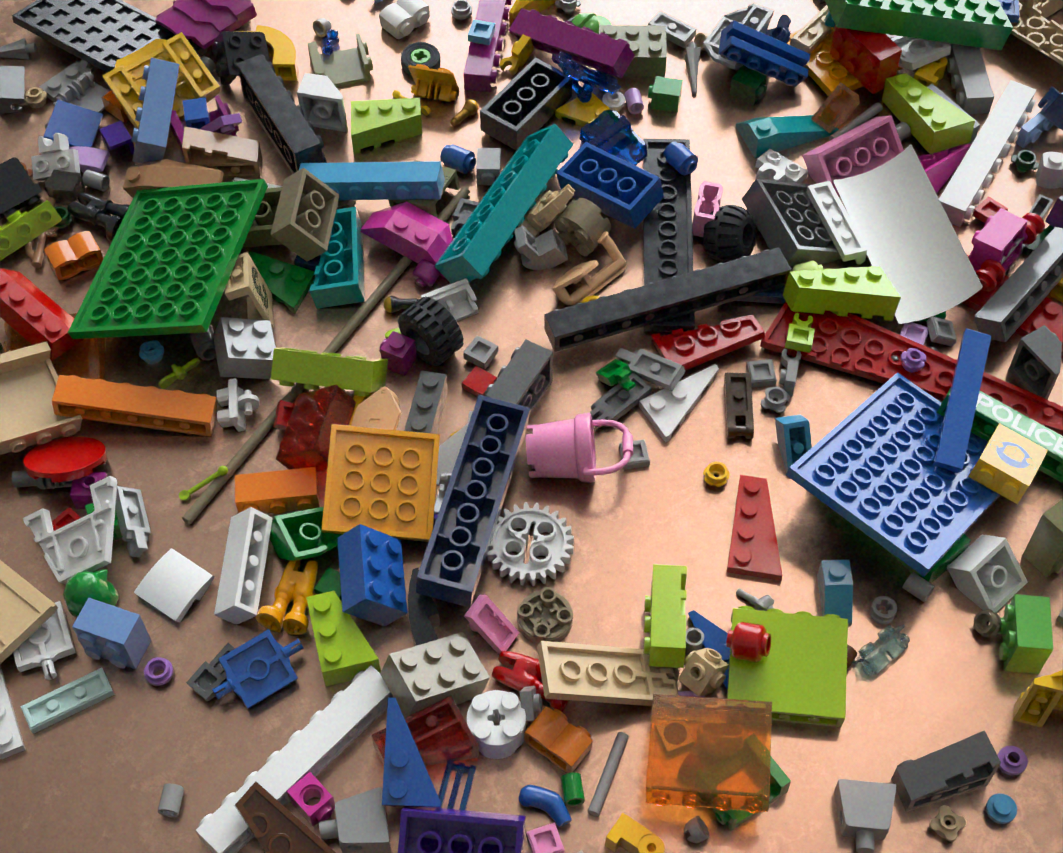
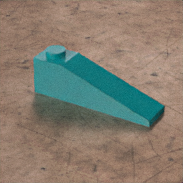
[735,115,839,159]

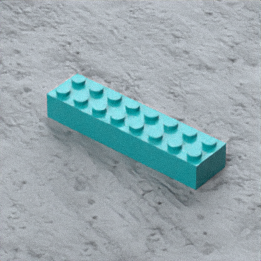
[435,124,573,284]

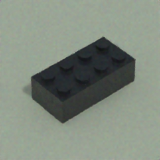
[480,57,572,150]

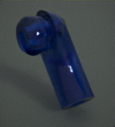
[321,29,340,55]

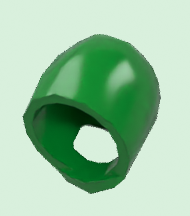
[63,569,119,617]

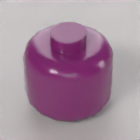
[412,260,440,287]

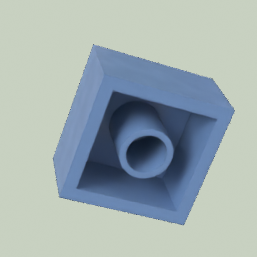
[72,598,151,669]

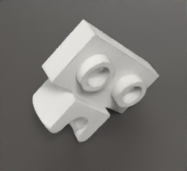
[31,133,80,181]
[755,149,808,183]

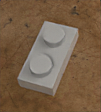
[648,11,697,48]

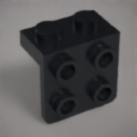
[212,31,270,85]
[0,157,43,220]

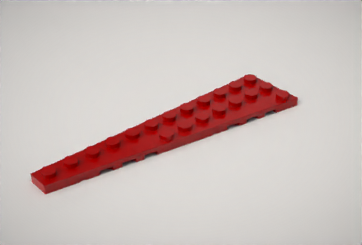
[760,302,1063,436]

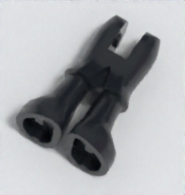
[67,192,130,242]

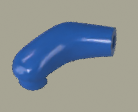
[519,785,572,828]

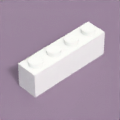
[214,507,273,625]

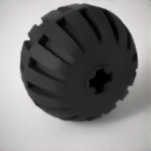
[703,205,756,263]

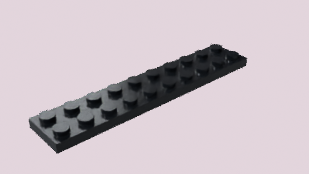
[643,138,695,332]

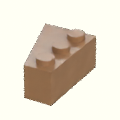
[182,126,262,179]

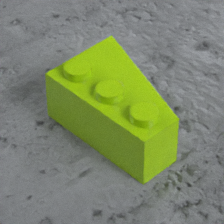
[644,564,687,668]

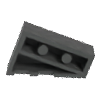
[891,730,1001,811]

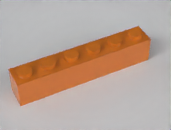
[52,375,217,437]

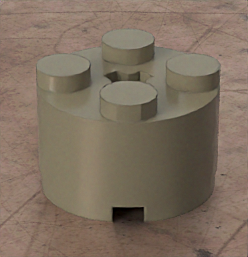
[555,198,611,256]

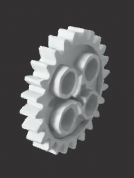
[487,502,574,586]

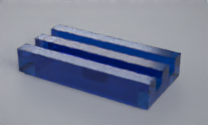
[438,760,477,810]

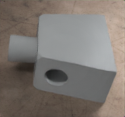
[834,779,896,853]
[319,787,391,853]

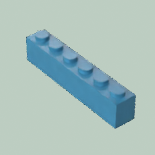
[299,161,445,200]

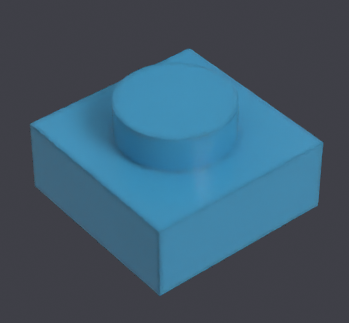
[467,19,495,45]

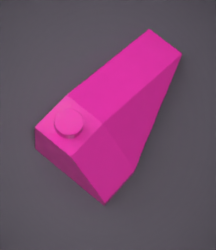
[917,144,972,194]

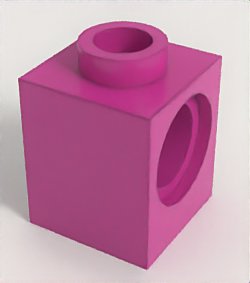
[287,772,335,827]

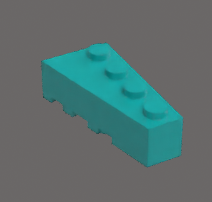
[309,207,365,309]

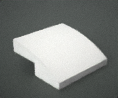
[134,548,215,622]

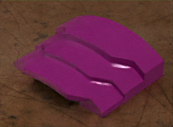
[155,0,258,49]

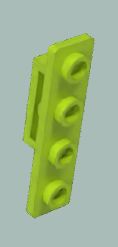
[0,200,62,261]

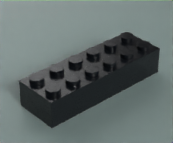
[237,54,327,174]

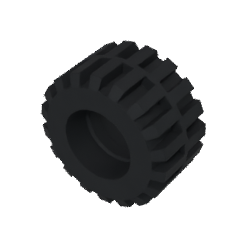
[398,296,464,366]

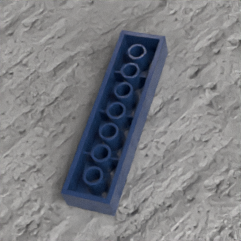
[416,395,530,608]

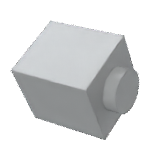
[476,148,501,185]

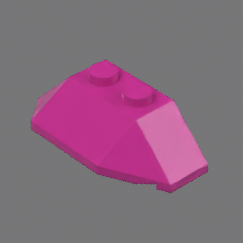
[360,202,453,278]

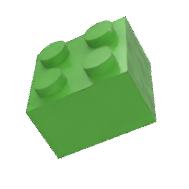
[998,594,1054,674]

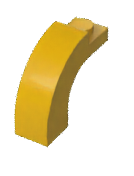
[233,25,299,81]

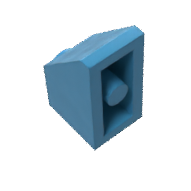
[775,414,812,473]
[817,560,853,625]

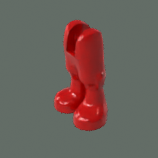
[491,651,569,712]

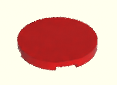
[24,437,107,482]

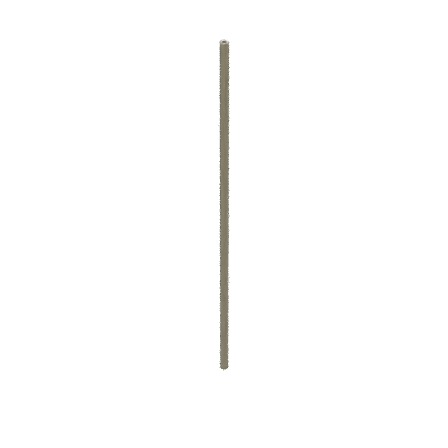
[182,186,470,525]

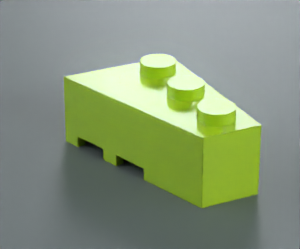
[351,98,422,154]
[306,591,381,687]

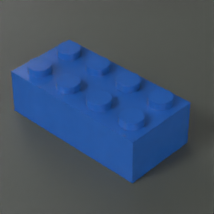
[556,142,664,229]

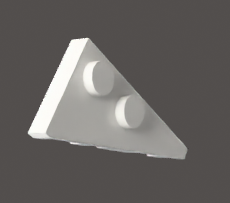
[639,364,719,443]

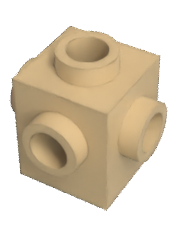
[678,648,729,697]

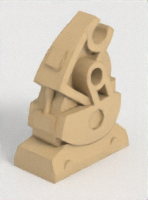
[515,184,575,238]

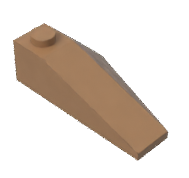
[123,159,224,198]

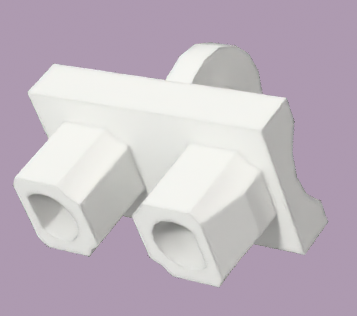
[217,378,260,432]

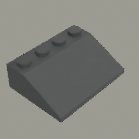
[741,179,842,270]

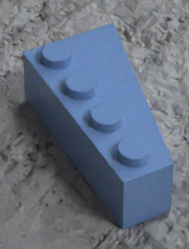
[132,57,179,163]

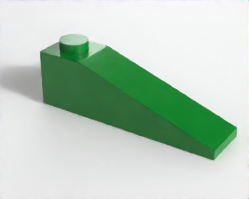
[269,506,343,561]

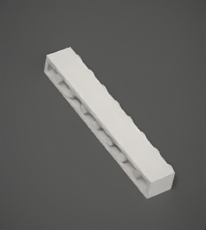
[939,80,1037,227]
[196,666,393,853]

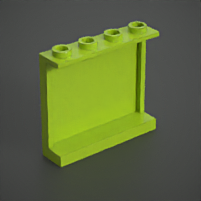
[725,606,848,727]

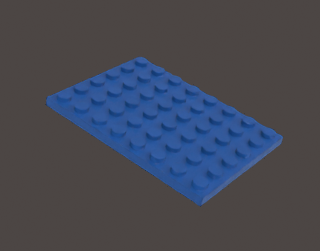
[786,372,1000,576]

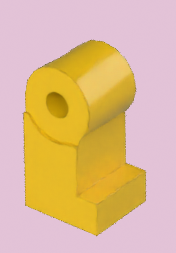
[914,57,947,87]
[604,813,665,853]

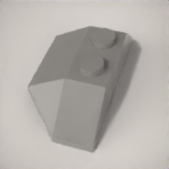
[703,3,774,71]

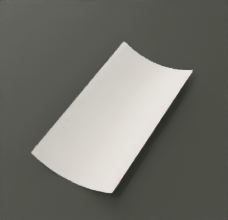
[833,144,983,324]

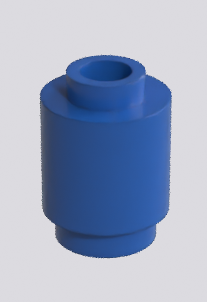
[664,142,698,175]
[440,144,476,174]

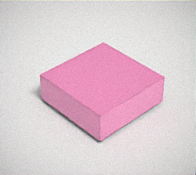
[526,823,565,853]

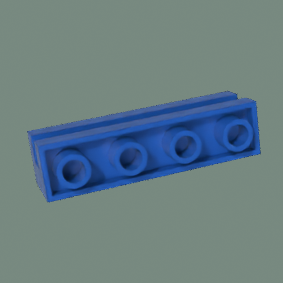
[719,20,810,87]

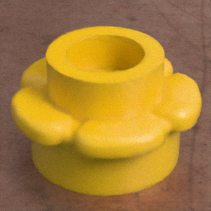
[703,462,730,487]

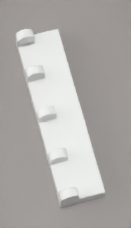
[806,181,868,264]

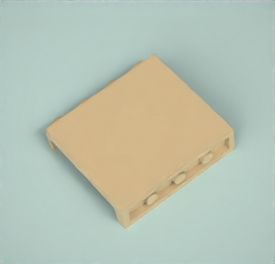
[0,342,82,455]

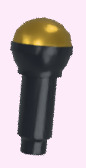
[383,296,419,313]

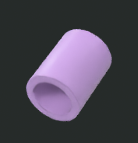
[624,88,644,114]

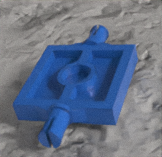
[212,629,304,710]

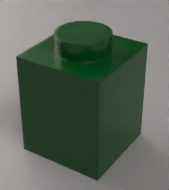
[730,65,767,106]

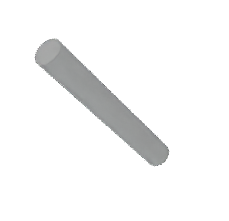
[829,103,883,141]
[588,732,629,816]

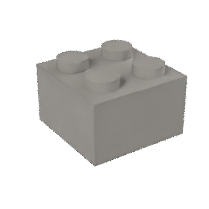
[213,317,276,379]

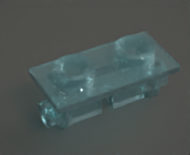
[853,624,910,676]

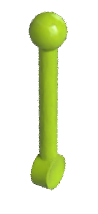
[179,465,228,501]

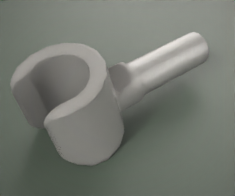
[736,588,775,611]

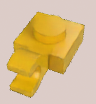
[499,34,534,76]

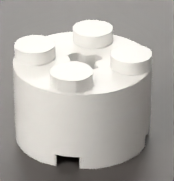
[467,690,526,759]

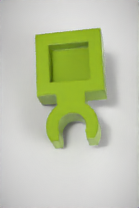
[785,313,815,353]

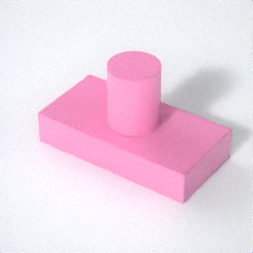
[464,595,520,654]

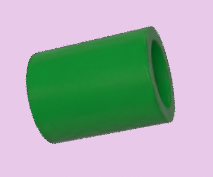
[560,773,585,806]

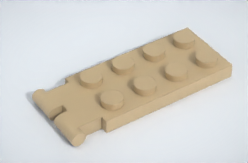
[537,641,680,707]

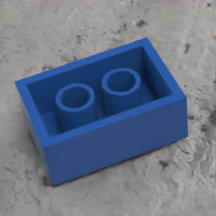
[338,524,408,626]

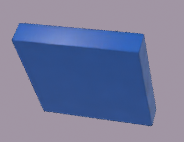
[44,99,103,147]

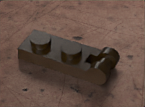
[724,372,754,439]

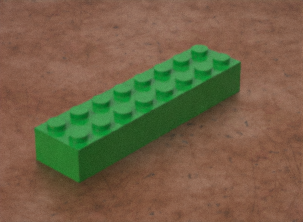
[825,0,1013,50]

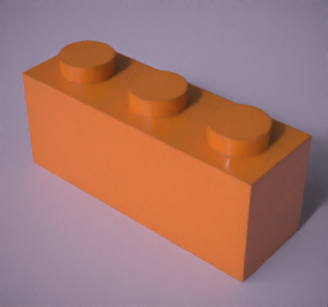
[235,467,320,514]

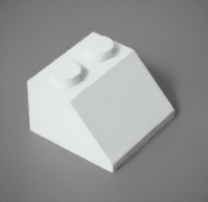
[297,73,348,132]
[947,534,1028,612]

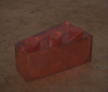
[371,696,479,767]

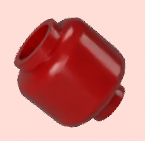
[726,622,772,662]

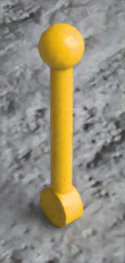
[392,90,431,116]

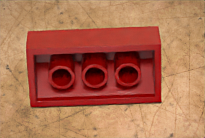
[0,268,84,362]

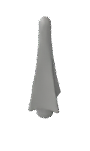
[0,38,37,59]
[684,42,701,94]

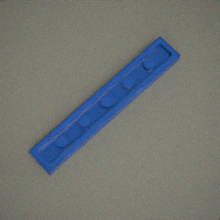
[933,328,991,473]

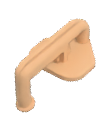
[552,231,626,305]
[351,387,401,430]

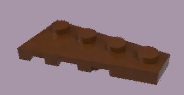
[234,781,336,853]

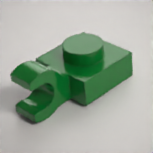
[595,359,637,391]

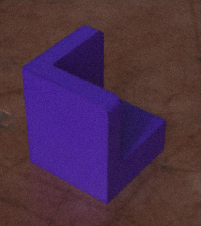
[100,120,135,155]

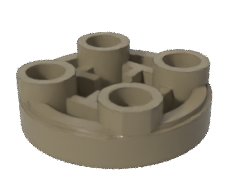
[517,587,573,644]

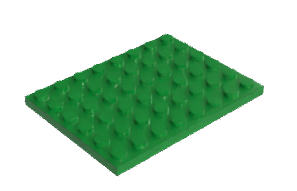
[68,179,268,339]

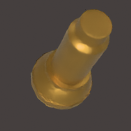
[450,99,479,126]

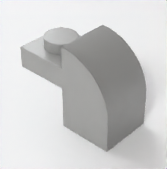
[514,225,568,270]

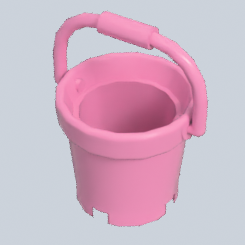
[526,413,633,482]

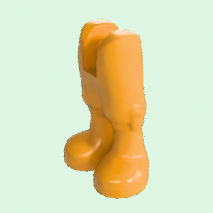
[256,560,318,635]

